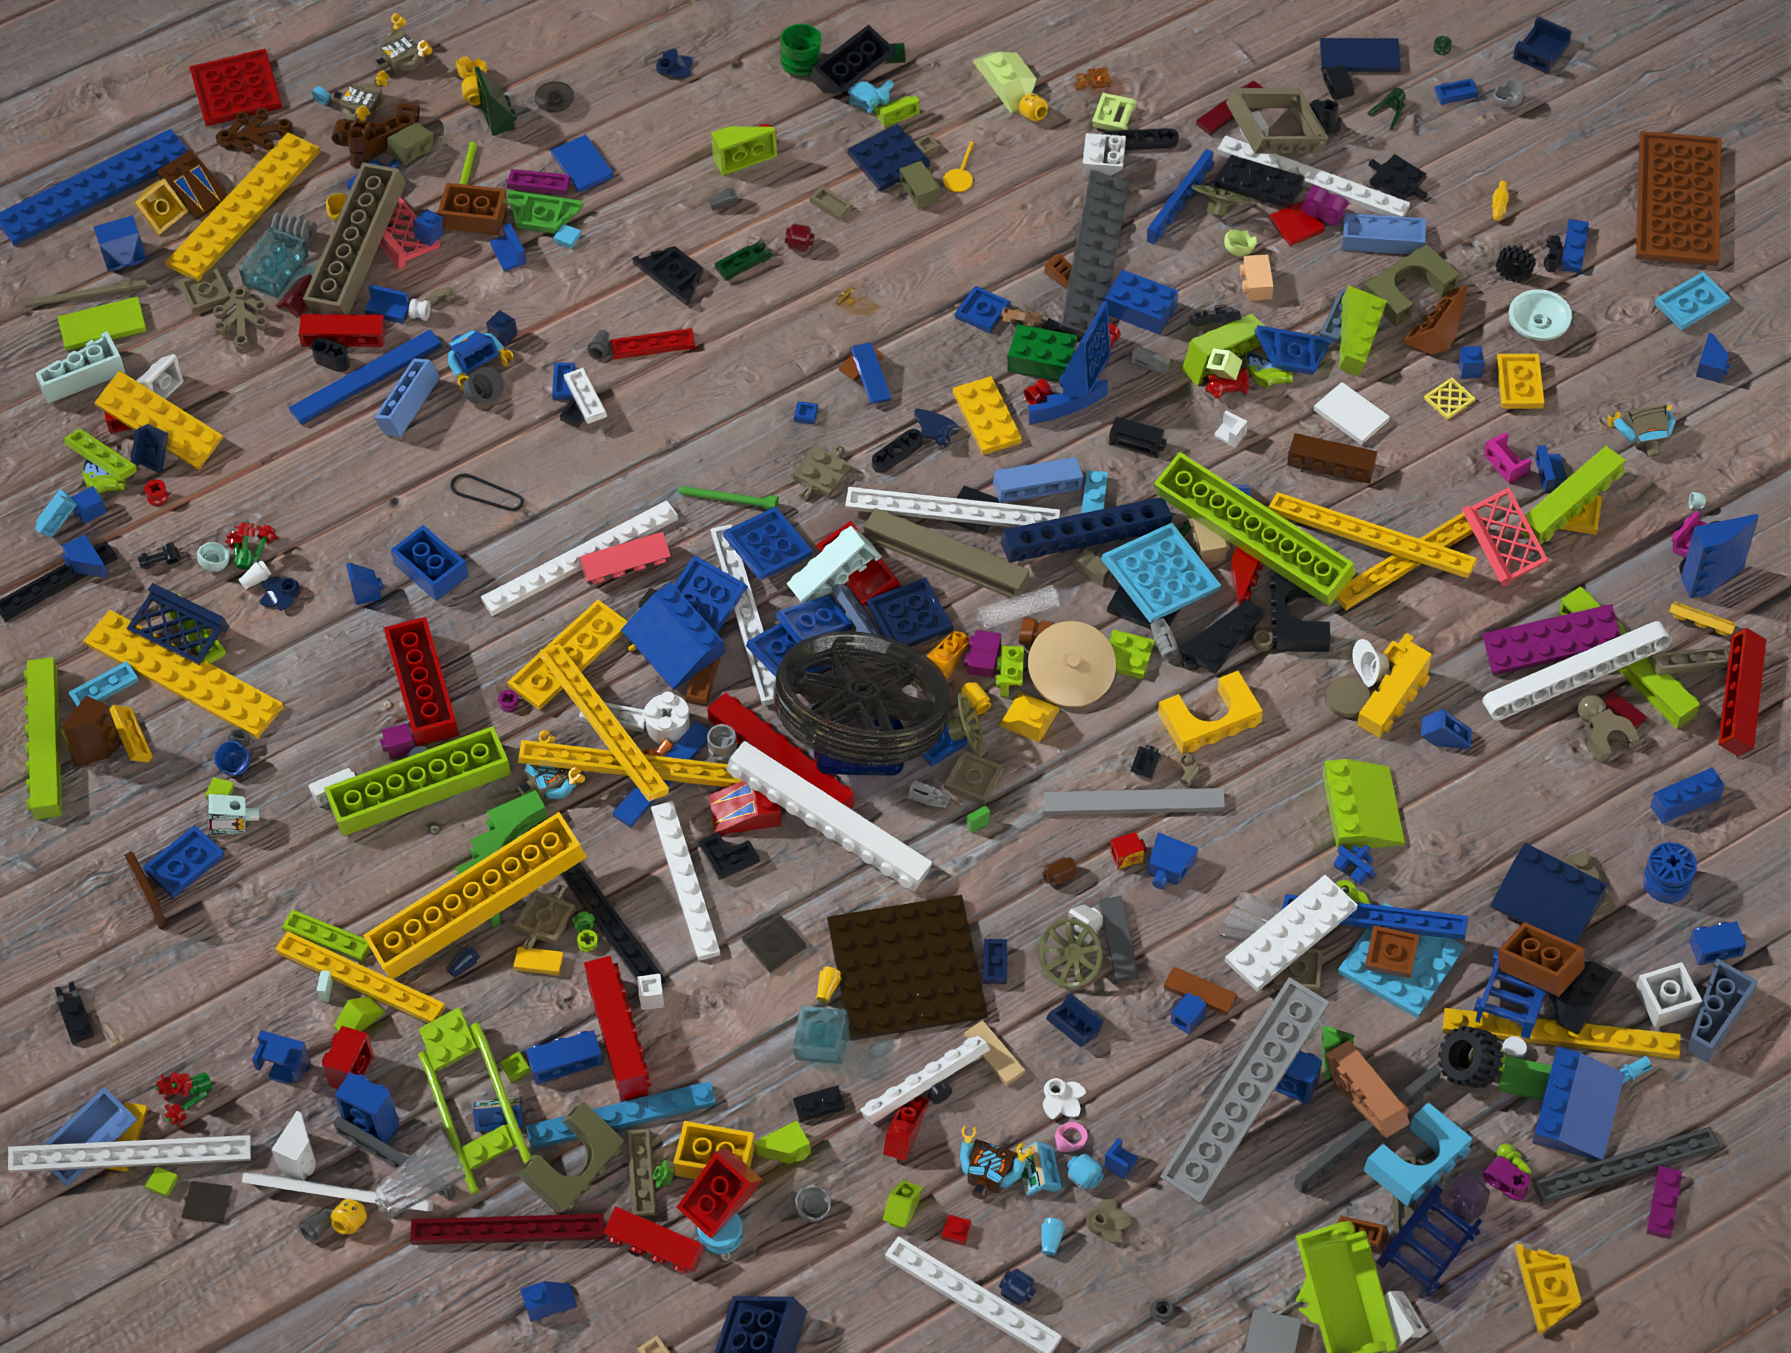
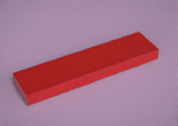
[611,328,695,360]

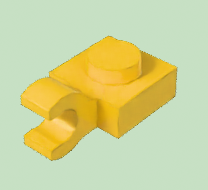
[1382,633,1414,667]

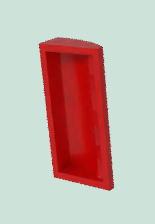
[816,521,901,605]

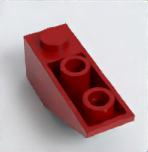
[1231,547,1264,606]
[883,1095,930,1161]

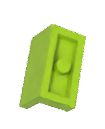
[874,95,920,128]

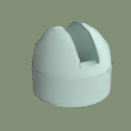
[1689,492,1707,510]

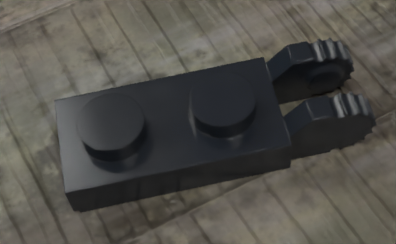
[54,981,95,1045]

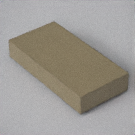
[809,186,853,221]

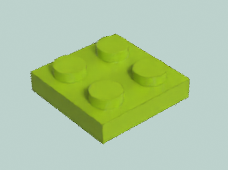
[1109,630,1155,679]

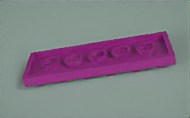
[1482,604,1621,676]

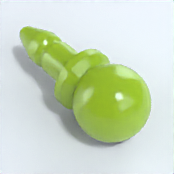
[1497,1143,1531,1174]

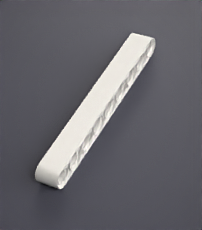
[1482,621,1672,721]

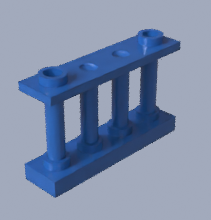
[1473,941,1547,1039]

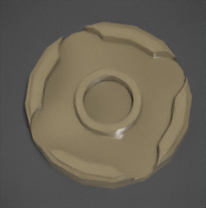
[1326,677,1370,718]

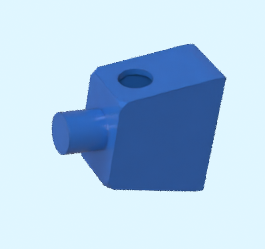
[1148,832,1198,889]

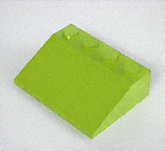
[1322,759,1405,851]

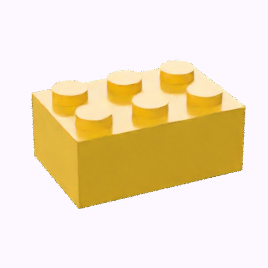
[673,1121,755,1179]

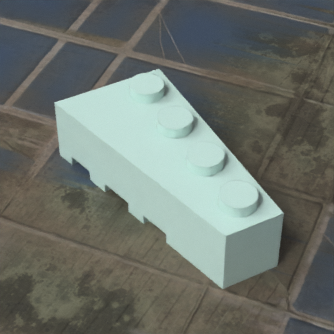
[787,526,882,603]

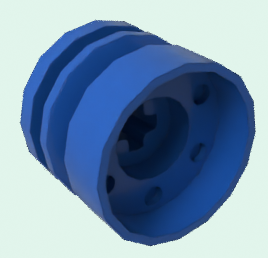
[1643,842,1697,903]

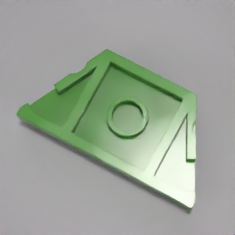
[507,190,583,234]

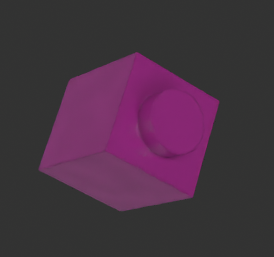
[380,723,414,759]

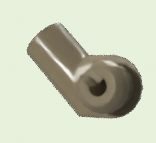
[424,287,455,307]
[1180,753,1199,787]

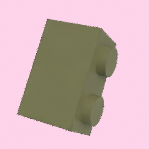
[387,122,433,165]
[900,161,941,209]

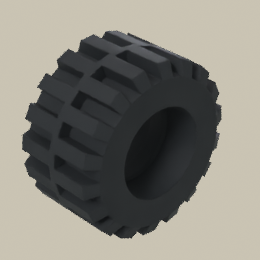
[1438,1026,1504,1088]

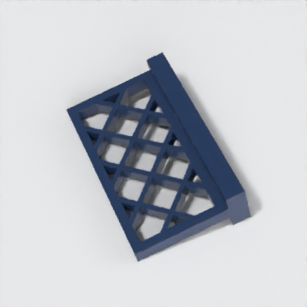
[126,583,229,665]

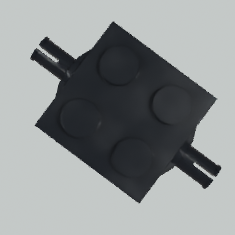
[1368,154,1428,201]

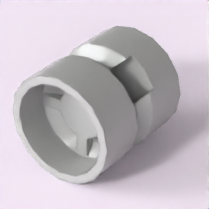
[707,724,737,764]

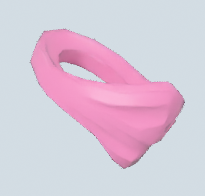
[1055,1122,1088,1152]

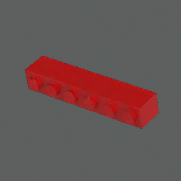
[1718,628,1767,757]

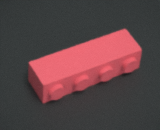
[579,532,671,585]

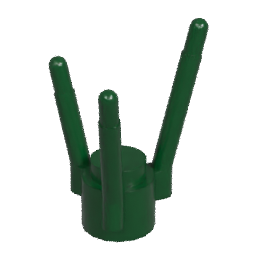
[1368,87,1406,130]

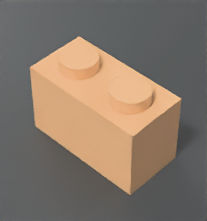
[1239,255,1273,301]

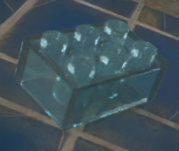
[239,227,309,298]

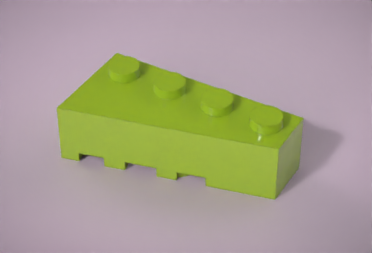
[1339,285,1387,376]

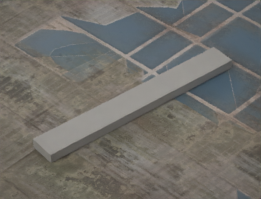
[1044,788,1225,815]

